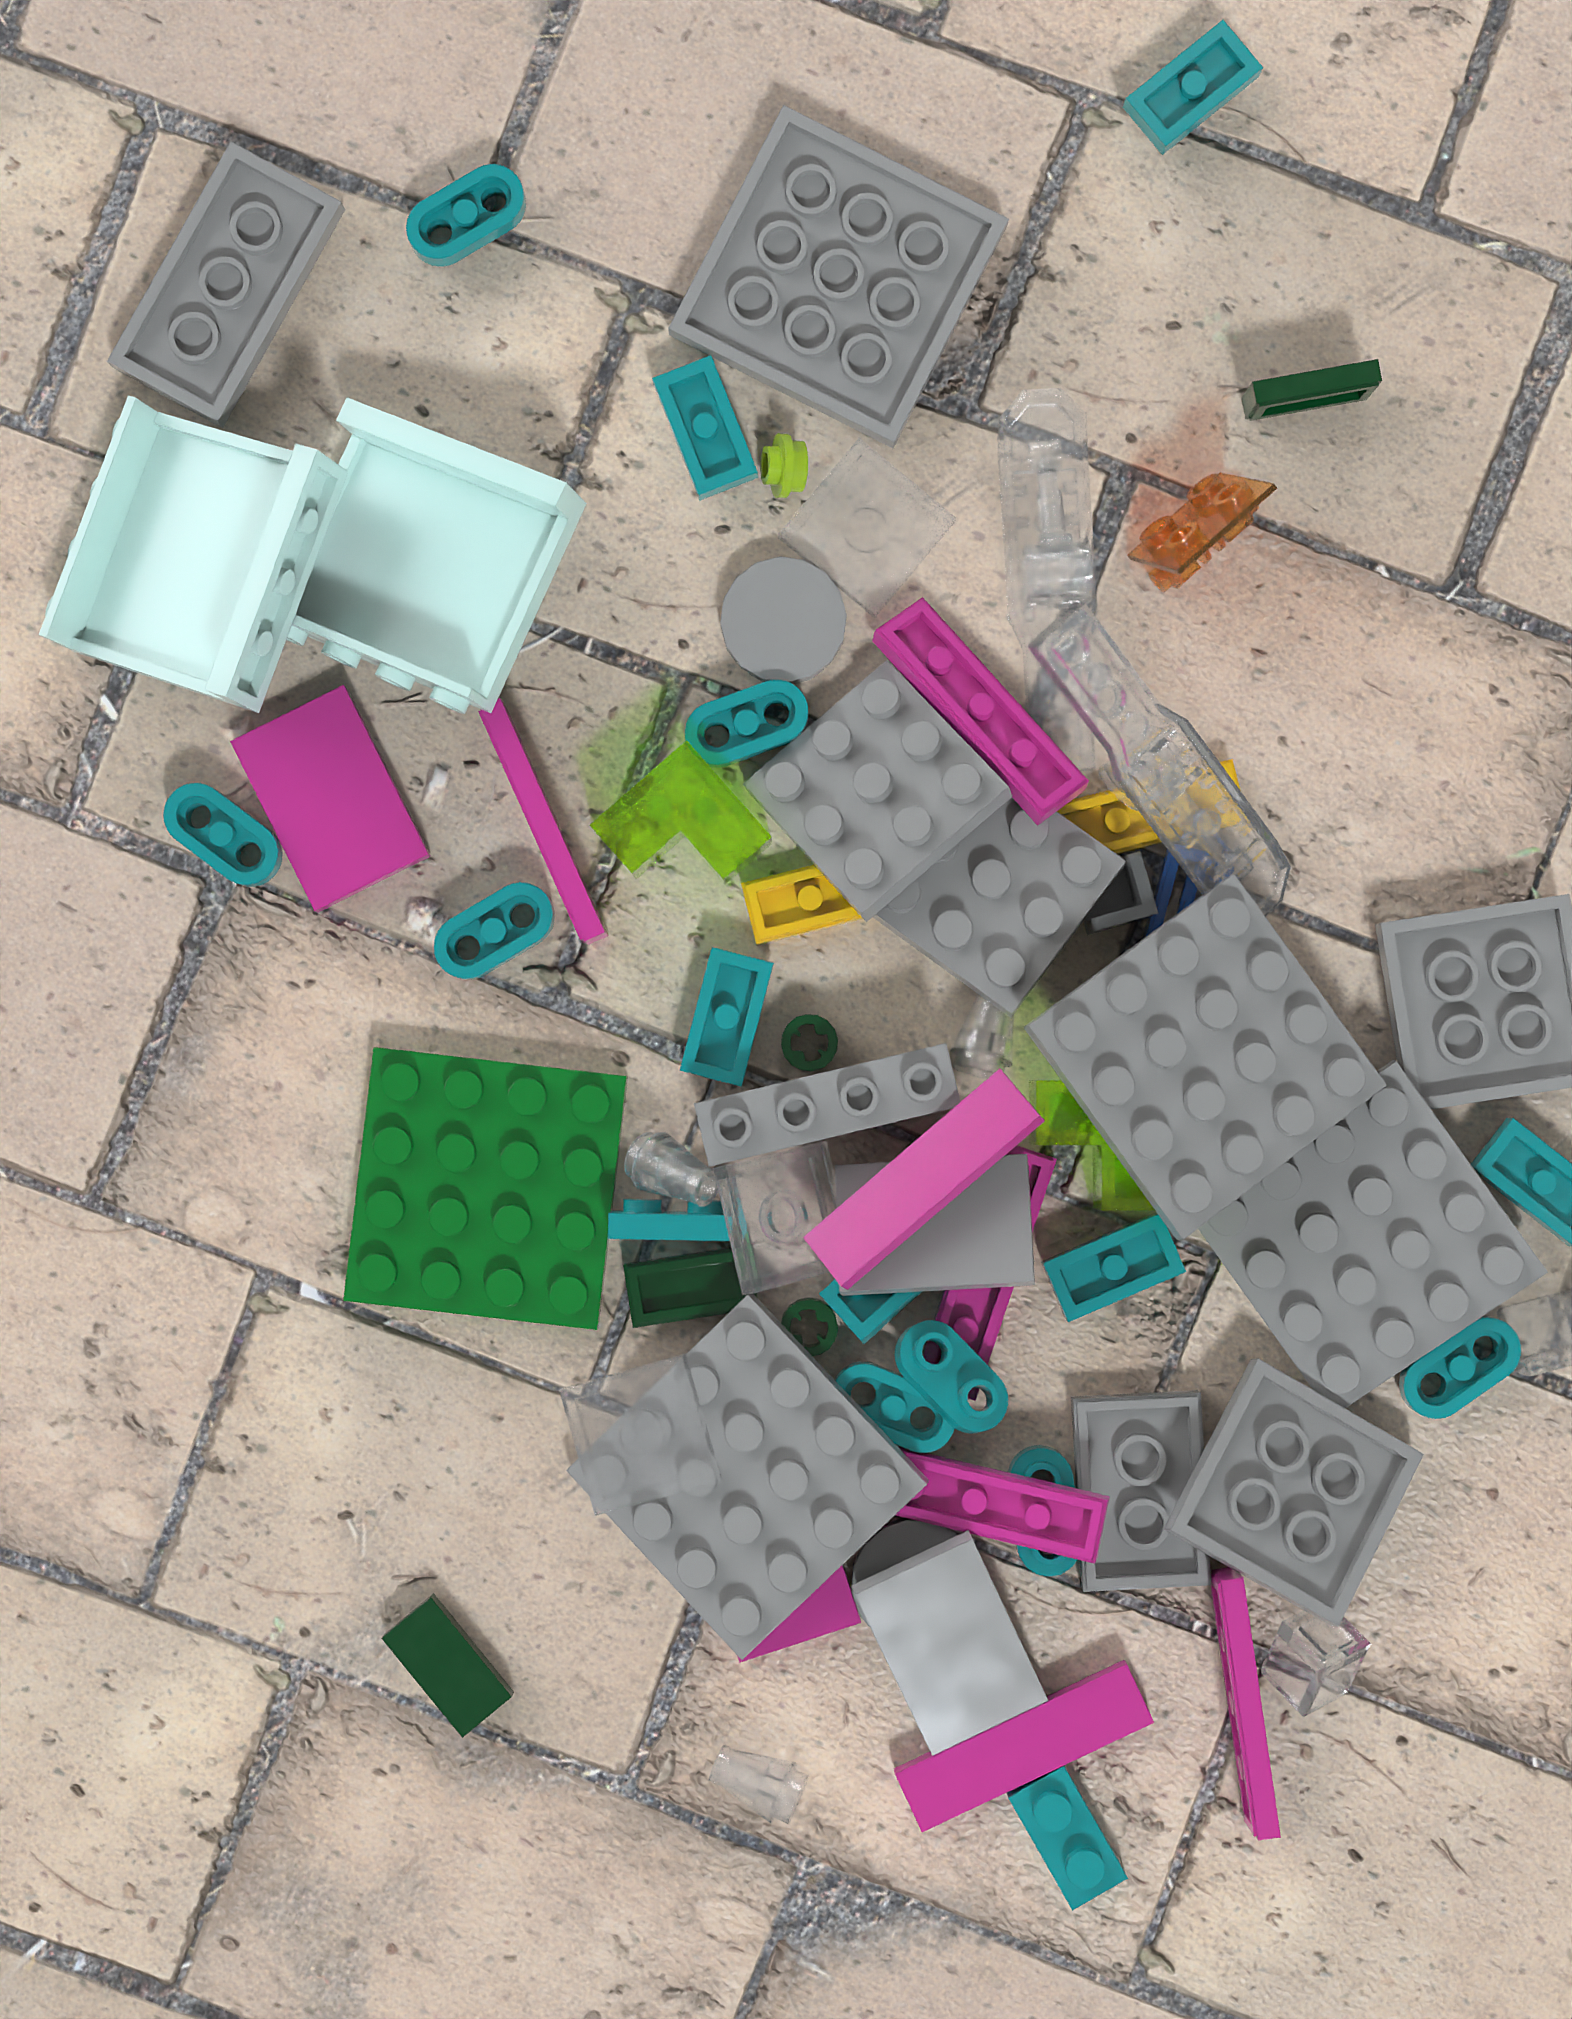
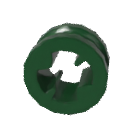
[781,1014,838,1071]
[781,1297,838,1357]

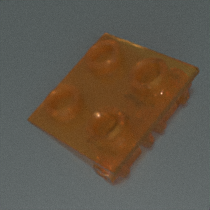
[1127,472,1277,592]

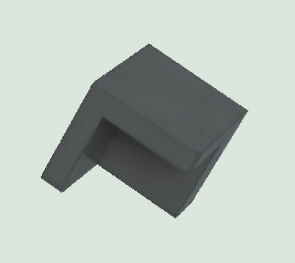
[1083,852,1158,935]

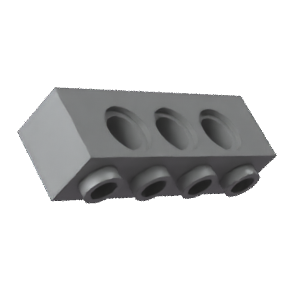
[694,1043,961,1167]

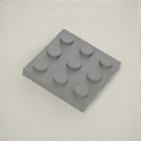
[743,660,1013,922]
[873,797,1126,1018]
[1375,894,1572,1109]
[1164,1358,1424,1627]

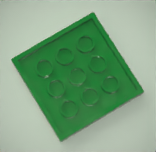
[343,1047,628,1330]

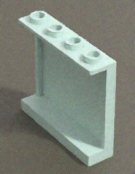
[39,395,348,713]
[286,398,587,714]

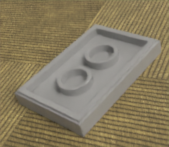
[835,1154,1035,1296]
[1071,1390,1211,1592]
[852,1530,1048,1756]

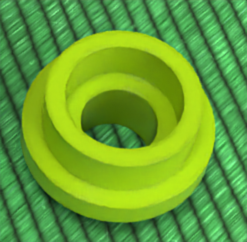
[760,433,808,498]

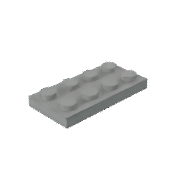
[107,141,345,428]

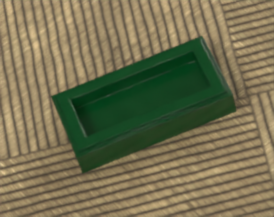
[1242,359,1382,421]
[623,1244,758,1328]
[381,1593,514,1738]

